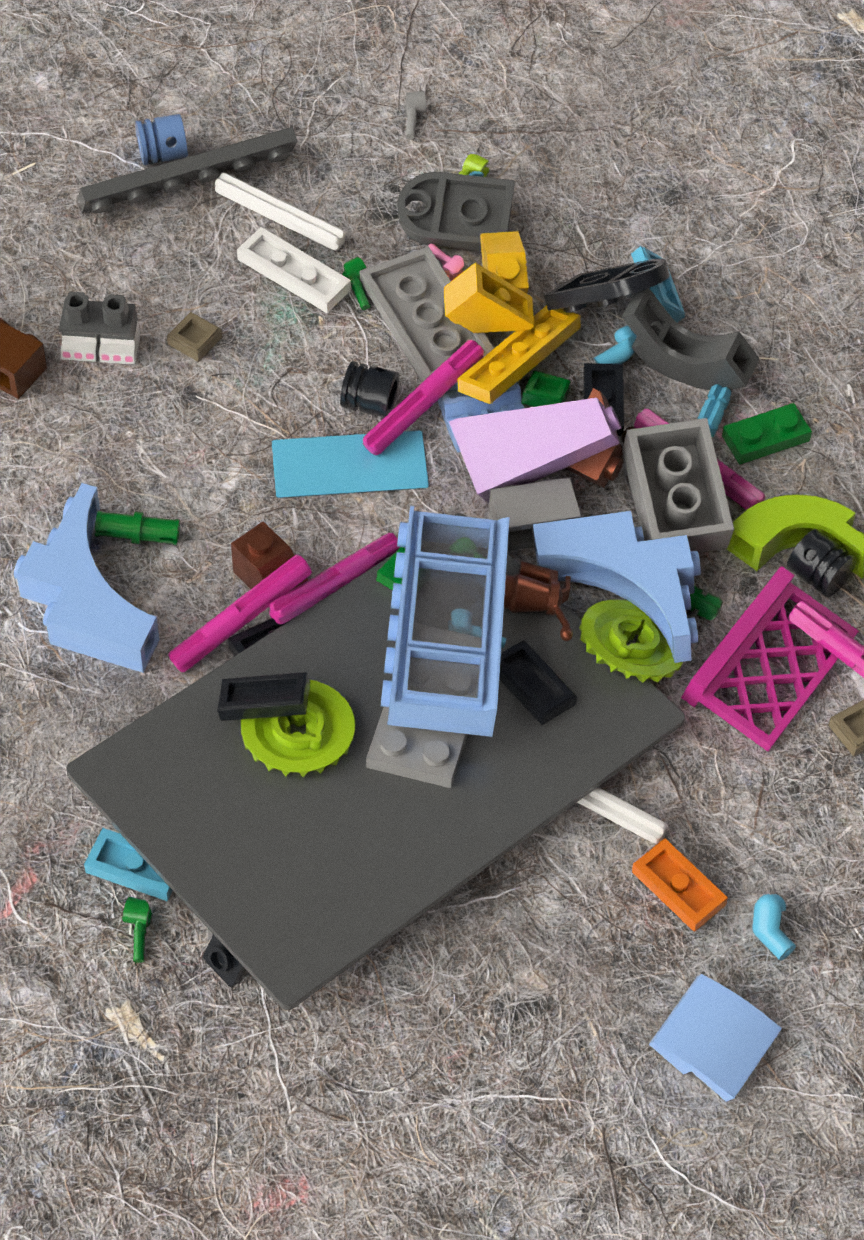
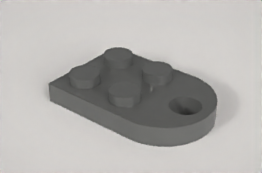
[397,172,515,251]

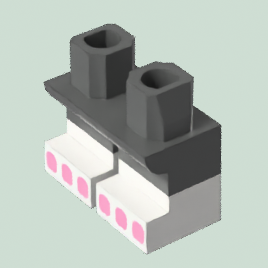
[59,291,140,364]

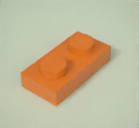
[632,838,728,932]

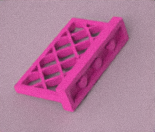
[681,566,859,751]

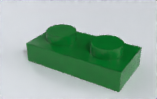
[722,403,812,465]

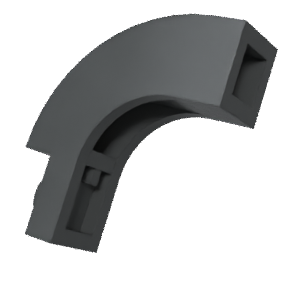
[622,288,759,390]

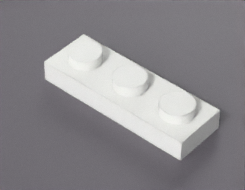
[237,227,351,313]

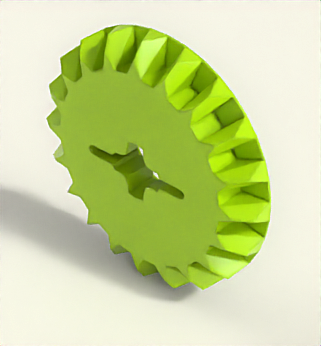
[579,600,684,683]
[241,679,355,778]

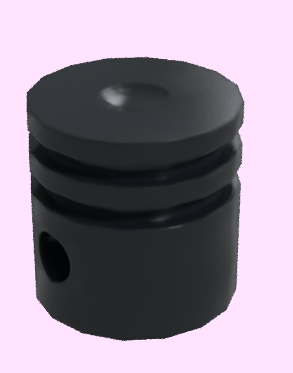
[340,361,399,418]
[787,529,857,597]

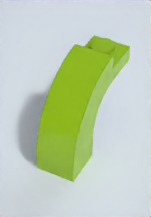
[727,495,864,579]

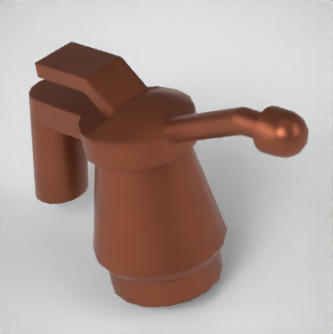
[504,561,573,641]

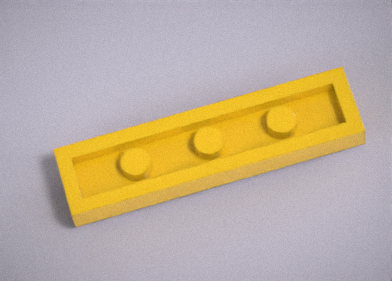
[457,305,581,404]

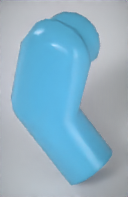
[594,325,637,364]
[752,894,796,961]

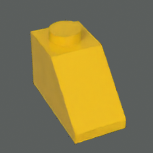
[480,231,529,293]
[444,262,535,333]

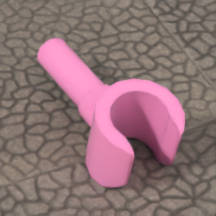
[429,243,464,281]

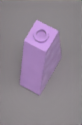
[449,398,621,502]

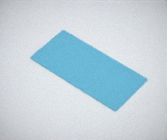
[272,430,429,498]

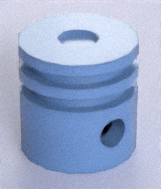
[135,114,188,165]

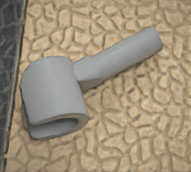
[405,91,427,140]

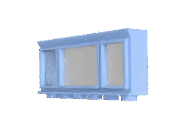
[381,506,510,737]

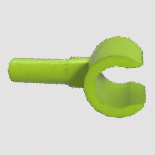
[459,154,489,177]

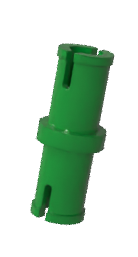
[95,510,180,546]

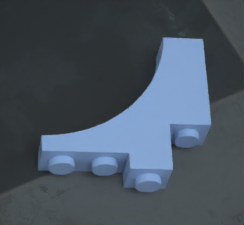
[14,483,159,673]
[533,511,701,663]

